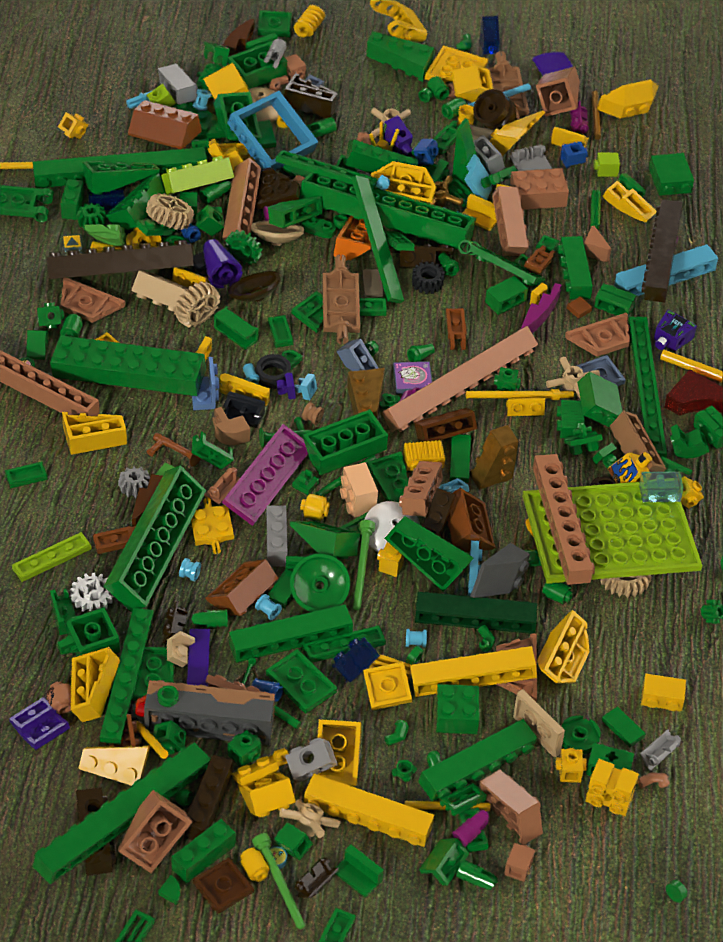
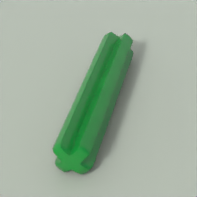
[590,190,601,230]

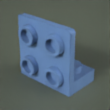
[192,357,219,410]

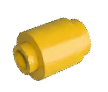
[240,848,270,881]

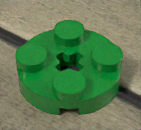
[561,715,601,755]

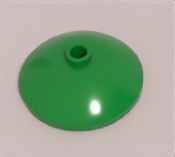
[290,553,350,612]

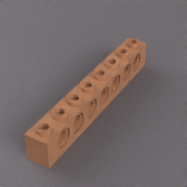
[533,454,595,585]

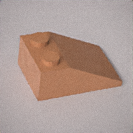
[118,790,192,873]

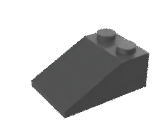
[470,543,530,598]

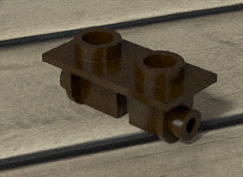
[162,601,188,644]
[295,857,338,898]

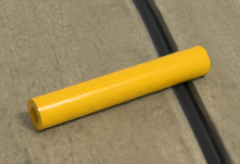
[660,349,723,382]

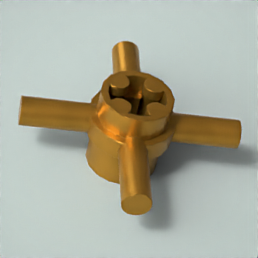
[431,176,463,207]

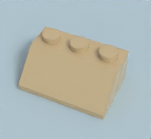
[131,270,189,312]

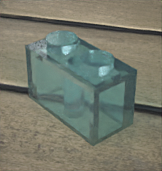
[639,472,684,502]

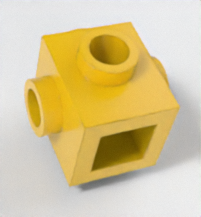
[58,112,89,139]
[675,476,704,509]
[556,748,587,783]

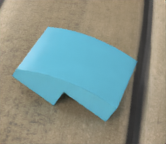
[464,154,492,200]

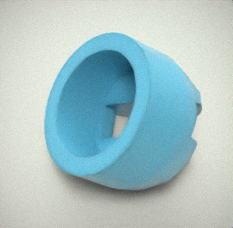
[376,175,390,190]

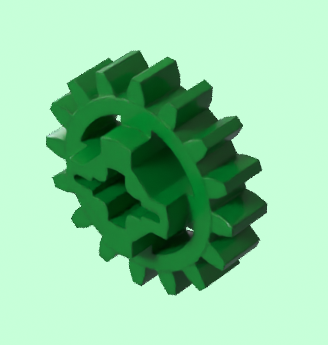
[225,230,263,265]

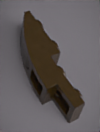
[408,488,456,561]

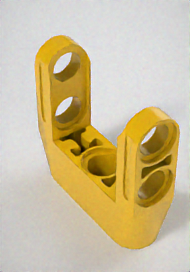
[370,0,427,43]

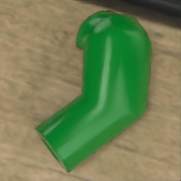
[478,625,495,652]
[384,719,409,746]

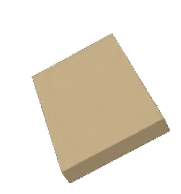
[513,689,565,757]

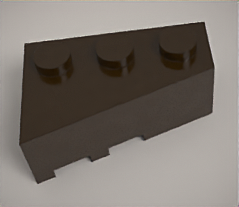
[284,73,337,118]

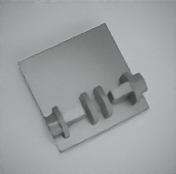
[509,144,552,171]

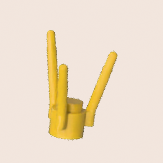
[369,121,399,152]

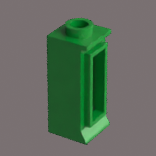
[214,306,259,350]

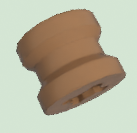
[302,402,324,425]

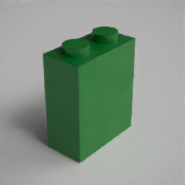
[649,153,694,196]
[577,371,622,428]

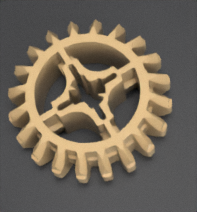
[146,193,194,230]
[174,281,220,328]
[600,575,652,598]

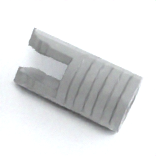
[264,39,287,68]

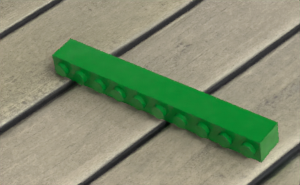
[32,147,207,188]
[32,742,211,885]

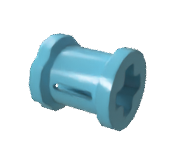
[193,89,212,111]
[255,594,282,620]
[406,629,427,648]

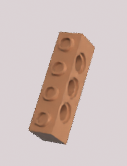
[399,461,443,517]

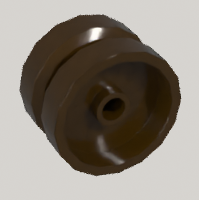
[473,89,517,130]

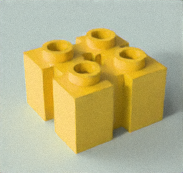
[585,759,639,816]

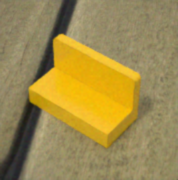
[551,127,588,148]
[462,194,497,231]

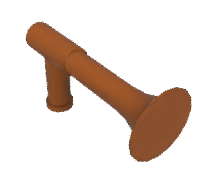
[147,433,201,467]

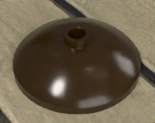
[228,271,281,302]

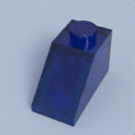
[479,16,500,54]

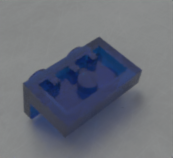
[88,190,124,210]
[331,637,380,683]

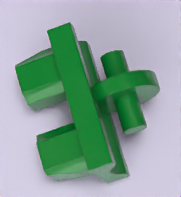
[564,422,603,455]

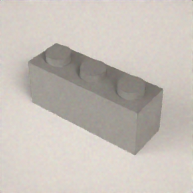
[158,64,198,105]
[266,506,287,566]

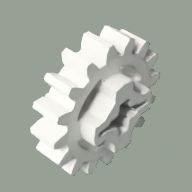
[70,573,114,612]

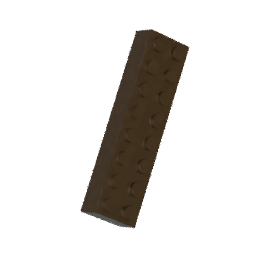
[45,240,194,279]

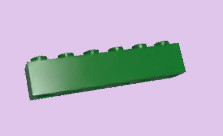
[229,604,353,663]
[418,719,538,802]

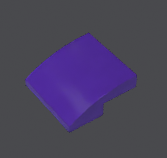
[532,52,573,76]
[9,697,70,750]

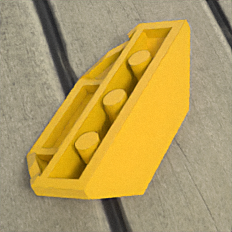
[597,79,659,119]
[371,161,436,204]
[536,610,589,683]

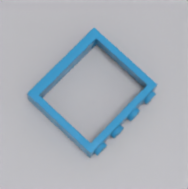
[227,91,318,170]

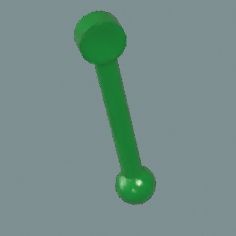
[241,657,256,688]

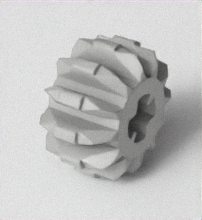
[118,466,150,499]

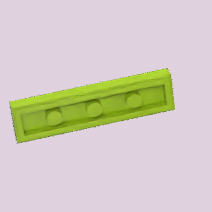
[12,532,91,582]

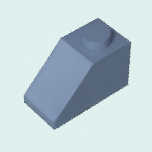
[336,339,378,371]

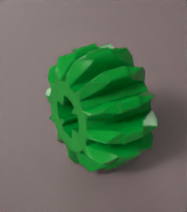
[76,203,107,230]

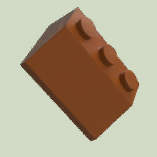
[447,488,496,552]
[205,559,278,616]

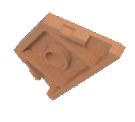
[61,278,125,323]
[565,313,630,357]
[495,633,537,702]

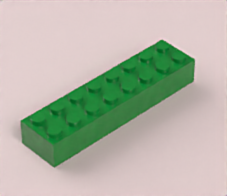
[50,335,206,396]
[103,465,207,612]

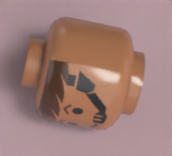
[46,682,71,714]

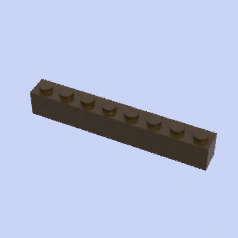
[641,199,683,303]

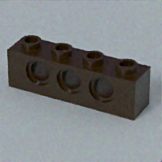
[76,787,116,876]

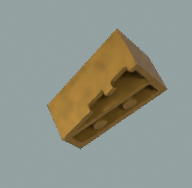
[347,368,385,418]
[469,425,519,490]

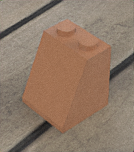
[536,67,580,117]

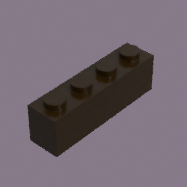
[184,755,233,840]

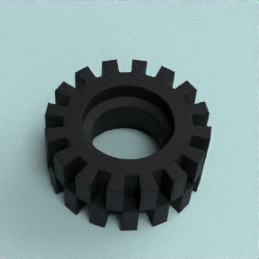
[412,262,445,294]

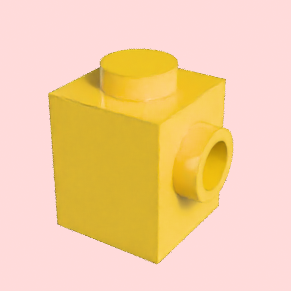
[377,542,404,577]

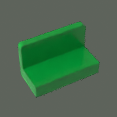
[419,838,469,885]
[335,844,384,897]

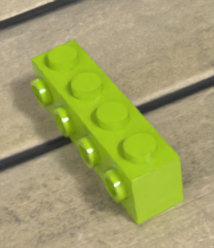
[161,156,234,195]

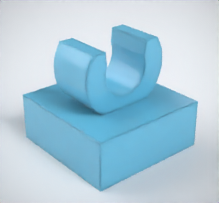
[294,373,317,400]

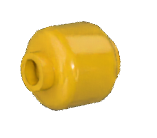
[300,494,330,521]

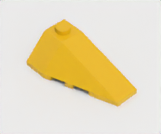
[489,110,546,156]

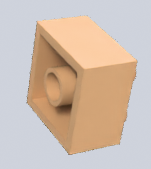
[340,462,378,520]

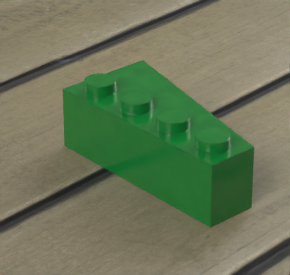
[366,31,434,82]
[106,173,166,232]
[384,516,474,592]

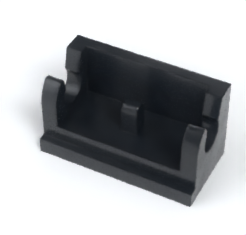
[223,391,265,428]

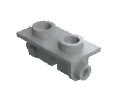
[640,730,681,771]

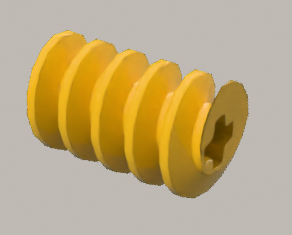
[294,5,325,37]

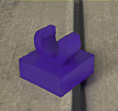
[277,373,296,400]

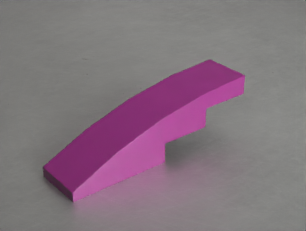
[521,283,562,333]

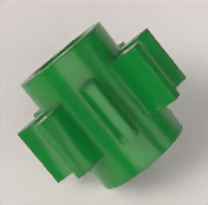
[701,599,723,624]

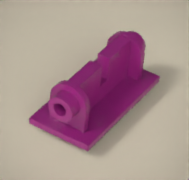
[570,100,589,133]

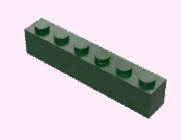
[415,592,538,634]

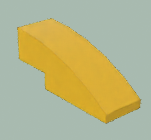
[602,180,656,222]

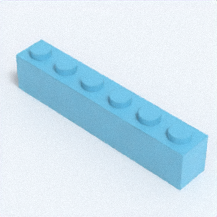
[614,244,718,296]

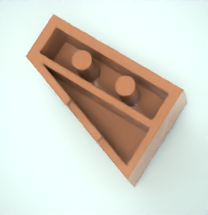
[480,770,543,845]

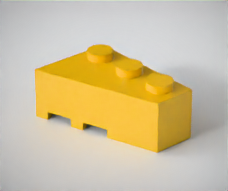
[62,412,127,455]
[71,647,120,722]

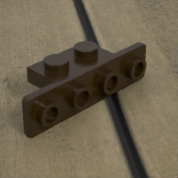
[388,243,454,268]

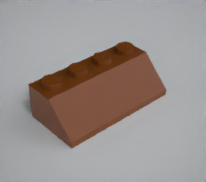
[128,100,202,149]

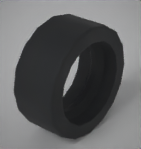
[256,354,291,389]

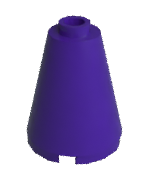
[203,239,243,288]

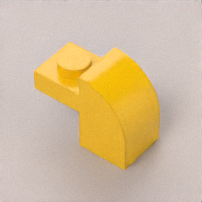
[208,138,244,170]

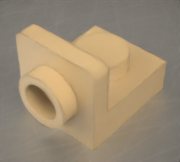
[167,631,195,667]

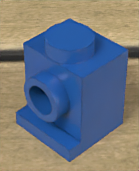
[413,139,439,165]
[560,141,588,169]

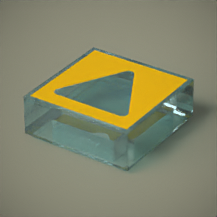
[63,235,82,253]

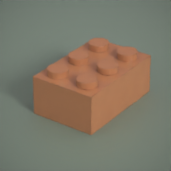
[510,168,569,210]

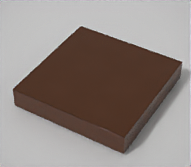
[193,857,254,914]

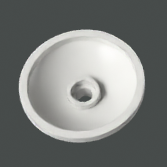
[364,501,420,552]

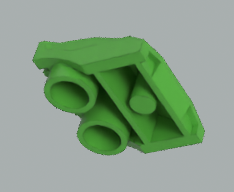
[85,224,127,247]

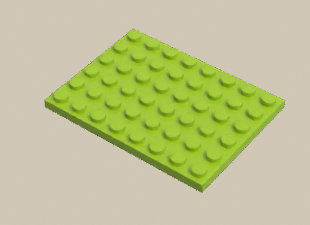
[522,479,702,583]

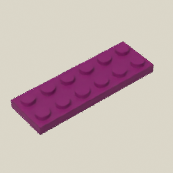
[221,424,308,526]

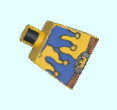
[608,452,652,484]

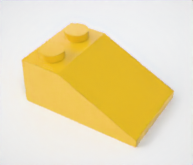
[317,720,362,786]

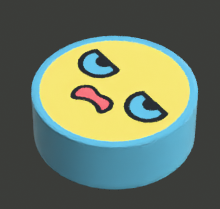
[265,847,287,869]

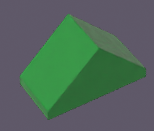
[26,330,49,360]

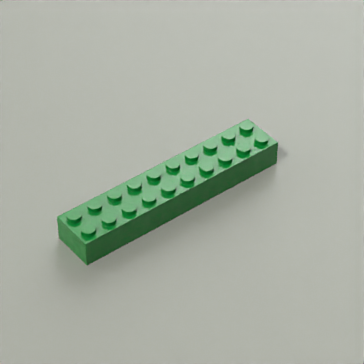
[299,172,476,249]

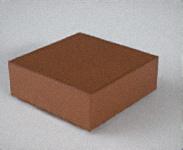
[567,297,592,319]

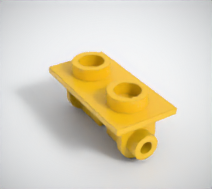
[172,267,210,288]
[506,398,545,416]

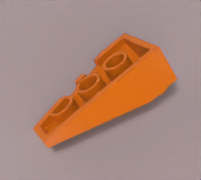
[333,216,371,261]

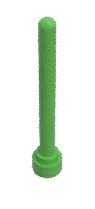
[353,520,376,611]
[252,833,305,929]

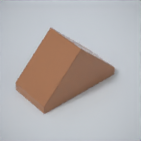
[584,226,611,262]

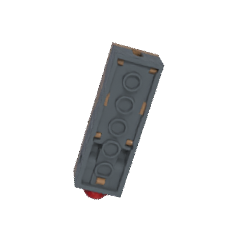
[135,680,275,745]

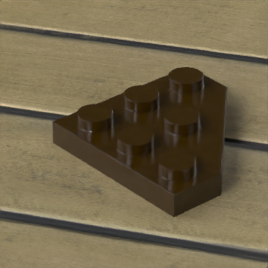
[254,167,301,211]

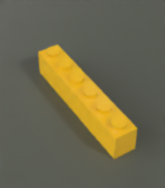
[410,646,537,697]
[304,774,434,847]

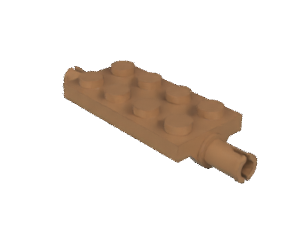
[486,51,529,122]
[322,255,360,344]

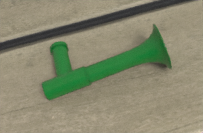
[259,417,312,447]

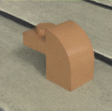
[212,407,250,445]

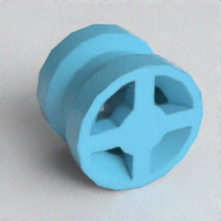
[179,558,201,582]

